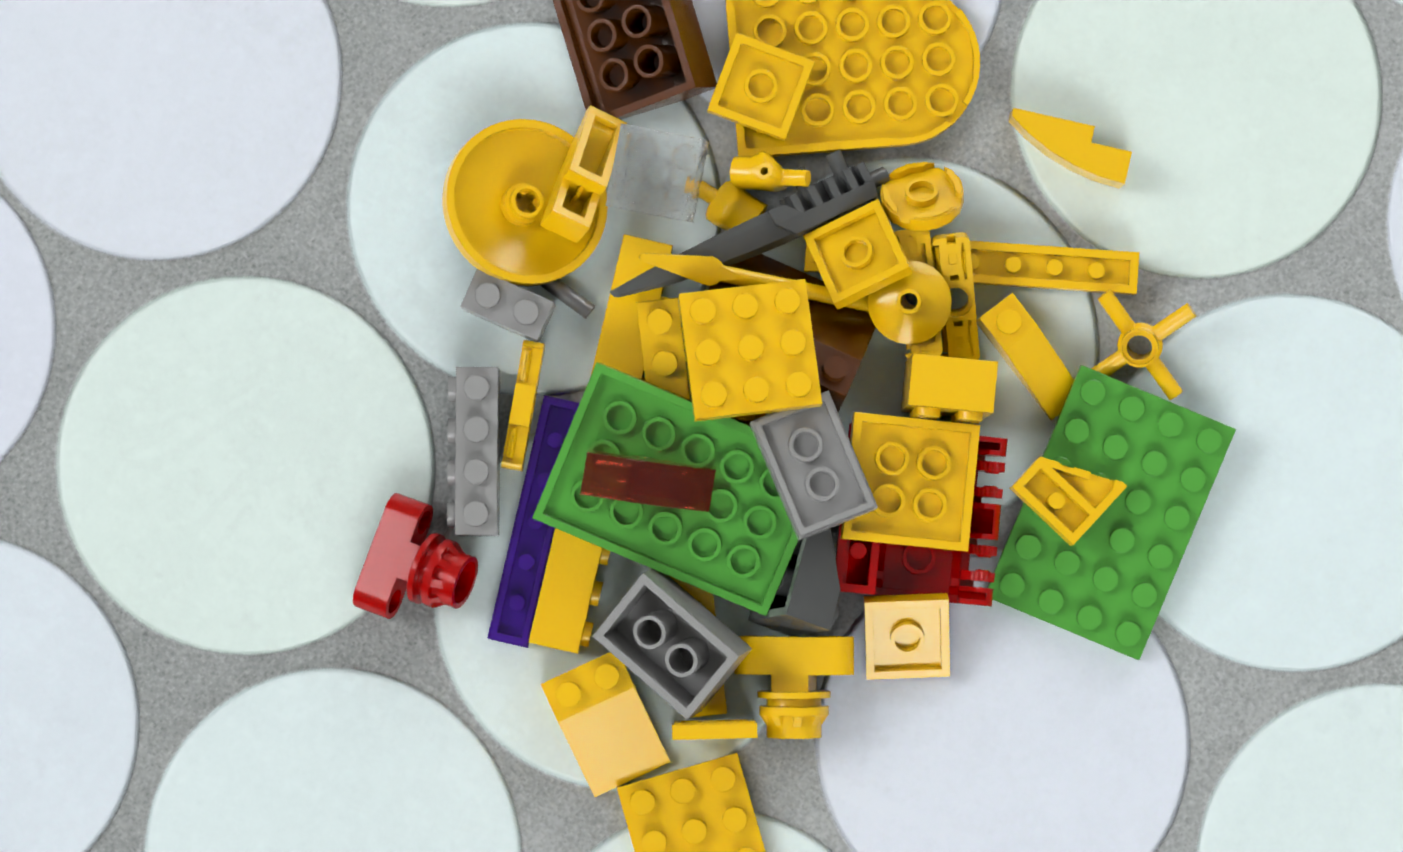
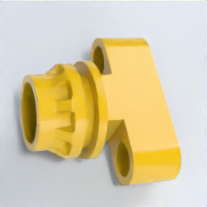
[734,635,854,739]

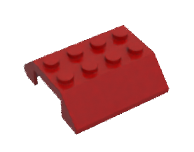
[836,423,1008,607]

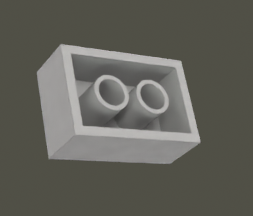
[592,569,752,720]

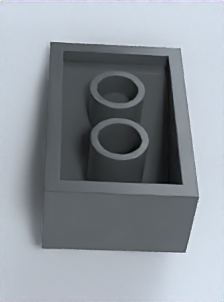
[748,528,840,636]

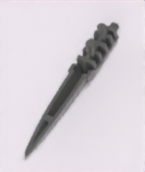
[610,150,890,297]

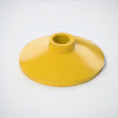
[868,260,952,344]

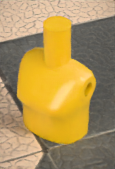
[730,152,811,192]
[689,177,768,231]

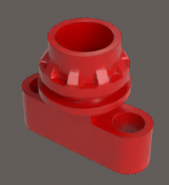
[353,493,478,619]

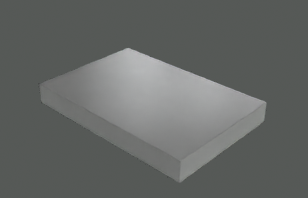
[749,390,878,541]

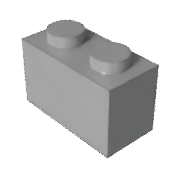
[460,269,556,342]

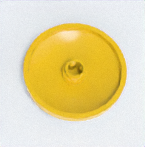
[442,119,608,286]

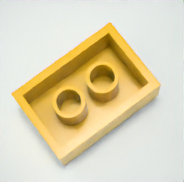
[901,353,998,425]

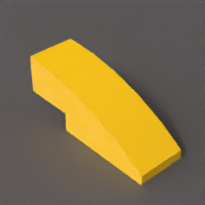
[540,105,627,243]
[1008,108,1132,189]

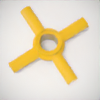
[1091,289,1197,400]

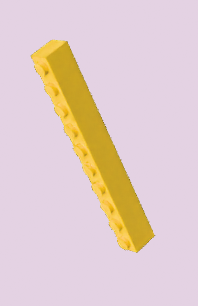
[529,234,673,654]

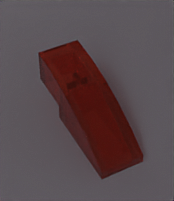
[580,449,716,512]

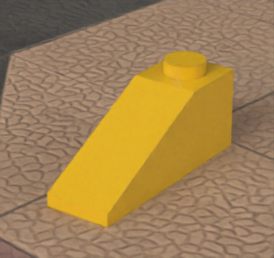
[977,292,1074,420]

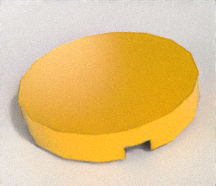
[880,162,964,231]

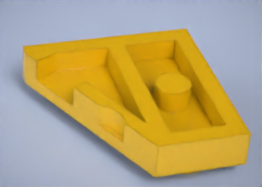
[1009,456,1127,546]

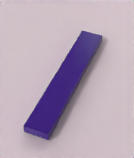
[487,395,580,648]

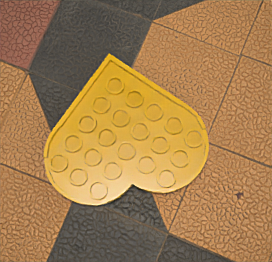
[725,0,980,157]

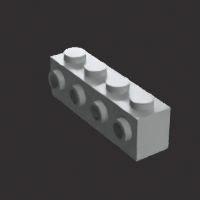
[447,367,500,536]

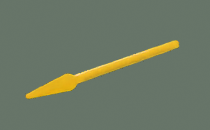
[639,253,916,312]

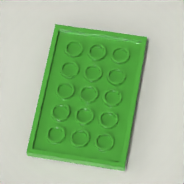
[532,362,798,616]
[987,365,1236,660]

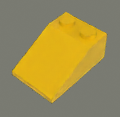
[541,652,670,797]

